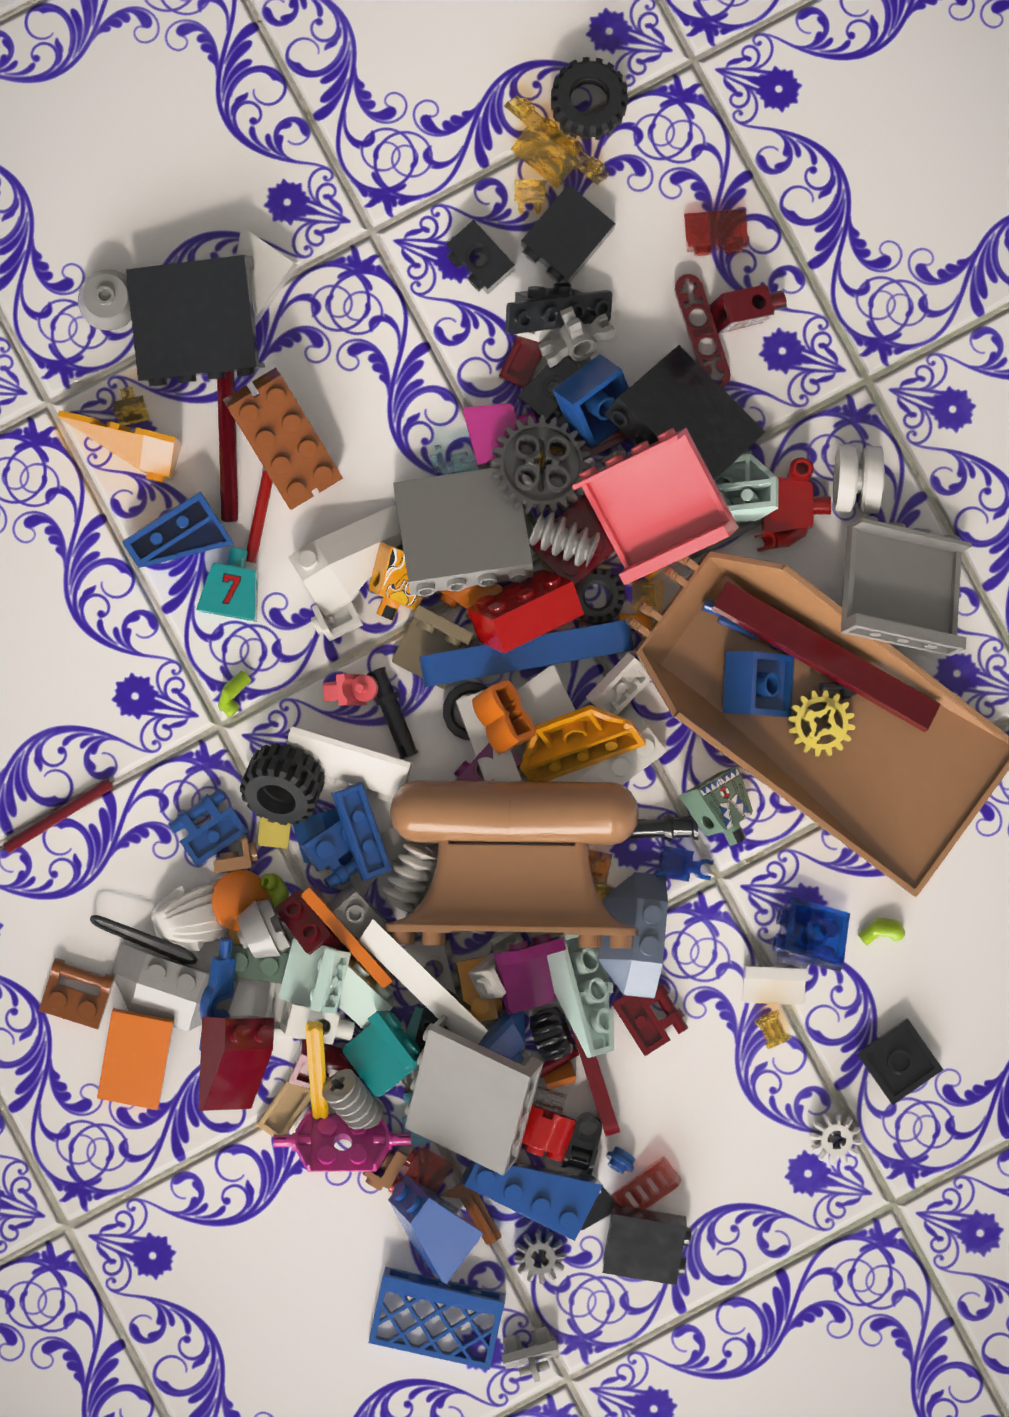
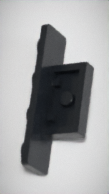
[505,283,612,335]

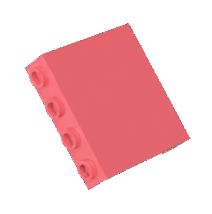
[572,428,739,585]

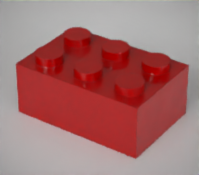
[467,570,584,653]

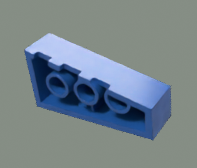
[460,1160,603,1241]

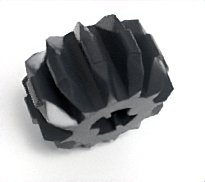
[530,1007,573,1061]

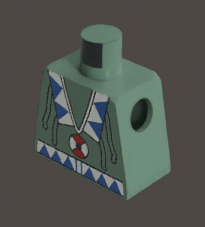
[679,766,753,846]

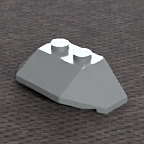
[111,943,239,1031]

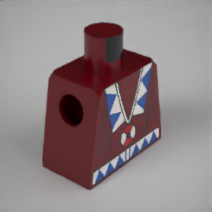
[709,285,787,334]

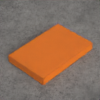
[97,1008,174,1110]

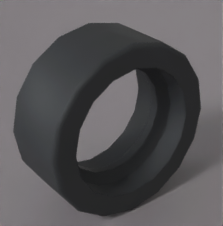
[443,682,489,741]

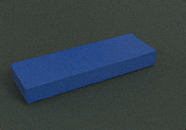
[331,782,392,881]

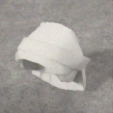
[151,883,227,951]

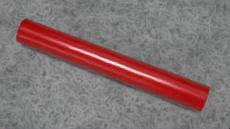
[246,471,273,563]

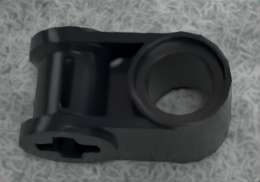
[561,1112,602,1175]

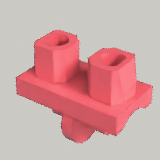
[323,673,378,706]

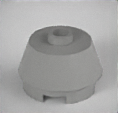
[78,270,131,331]
[237,898,291,958]

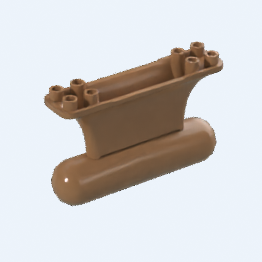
[385,780,639,948]

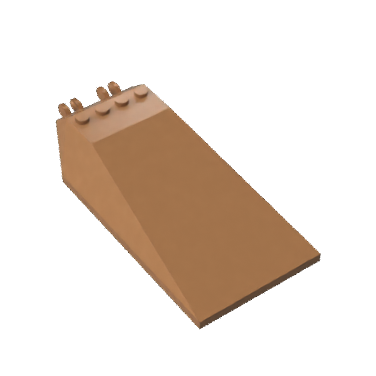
[626,551,1009,898]

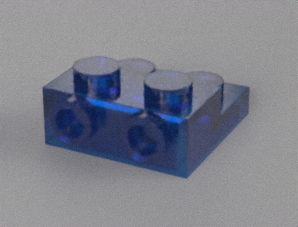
[772,897,850,972]

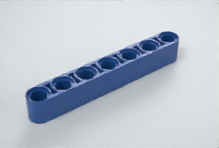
[419,620,634,687]

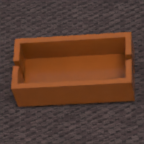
[223,367,343,511]

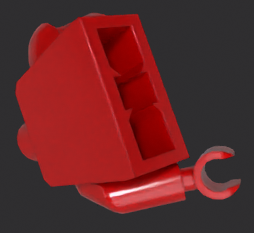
[754,457,831,552]

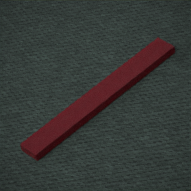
[711,581,941,733]

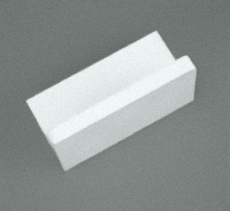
[742,965,808,1005]

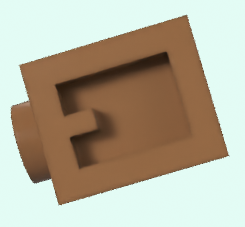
[213,837,258,874]
[362,1149,409,1191]

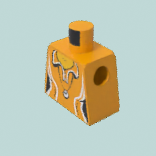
[369,542,425,621]

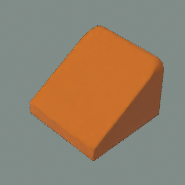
[543,1061,577,1090]

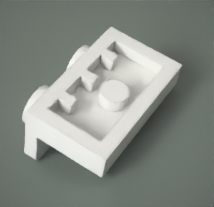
[586,652,651,715]

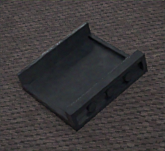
[126,255,265,387]
[604,345,765,480]

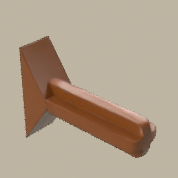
[439,1182,502,1245]

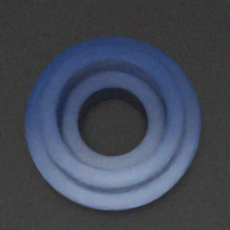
[605,1146,636,1174]

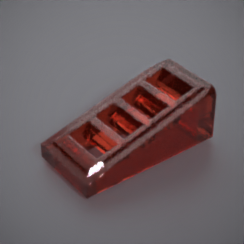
[611,1156,682,1209]

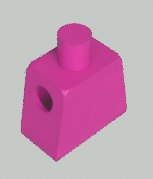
[463,403,537,468]

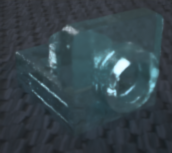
[430,445,478,475]

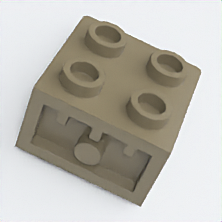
[392,605,474,689]

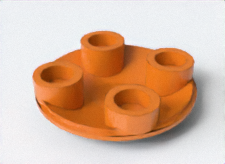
[212,870,270,932]

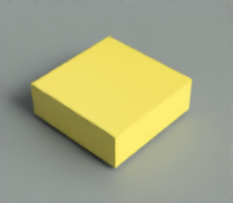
[257,817,291,849]

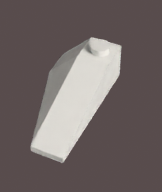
[288,504,402,617]

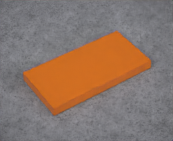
[301,885,396,988]

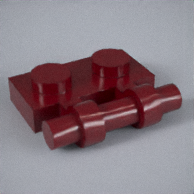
[611,982,689,1056]

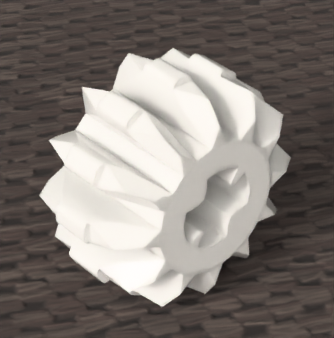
[809,1112,862,1166]

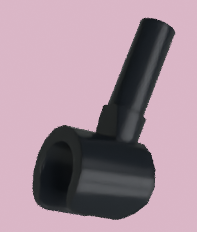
[819,682,857,700]

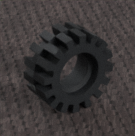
[575,568,625,625]

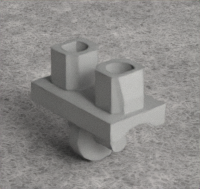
[501,1327,560,1383]

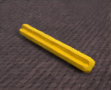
[305,1021,329,1120]

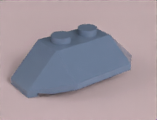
[597,872,668,999]

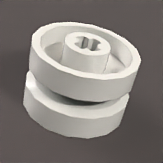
[833,444,885,514]

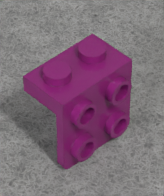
[493,934,566,1014]

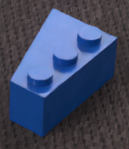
[122,491,234,568]

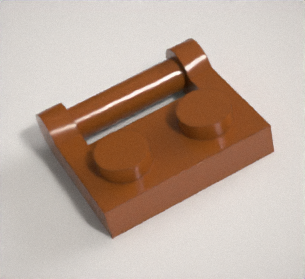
[39,958,115,1030]

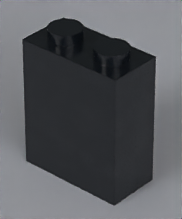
[521,184,616,283]
[602,1204,692,1285]

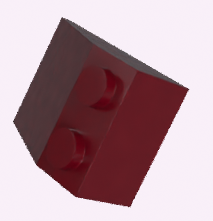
[199,1016,274,1111]

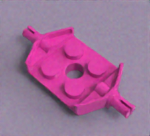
[273,1109,411,1172]

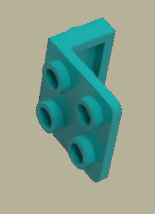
[343,1011,420,1097]

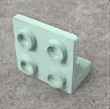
[279,938,351,1014]

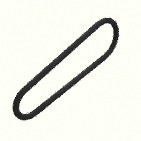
[90,915,198,965]

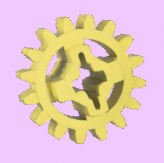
[787,690,855,757]

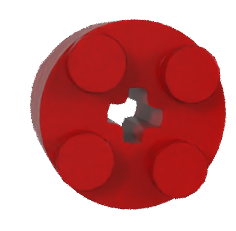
[520,1104,576,1162]

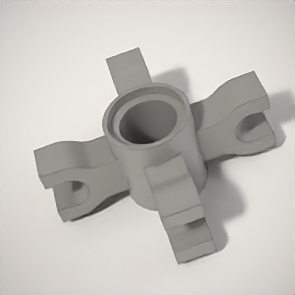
[539,307,617,368]

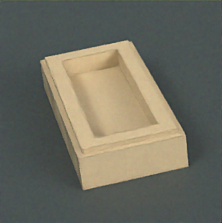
[256,1078,311,1138]

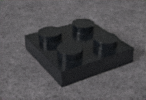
[856,1018,943,1105]

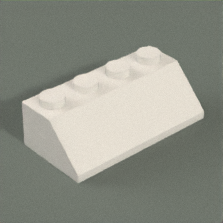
[550,704,667,785]
[287,726,413,802]

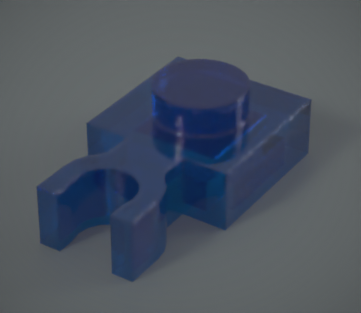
[656,846,714,882]

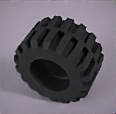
[551,57,628,141]
[240,743,325,825]

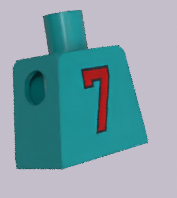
[196,548,258,622]

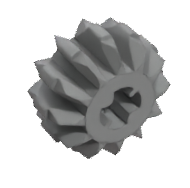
[514,1230,567,1284]

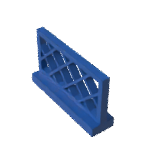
[368,1267,506,1370]

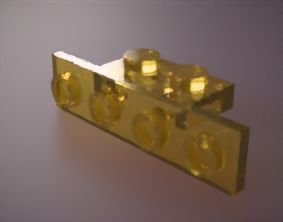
[504,96,610,188]

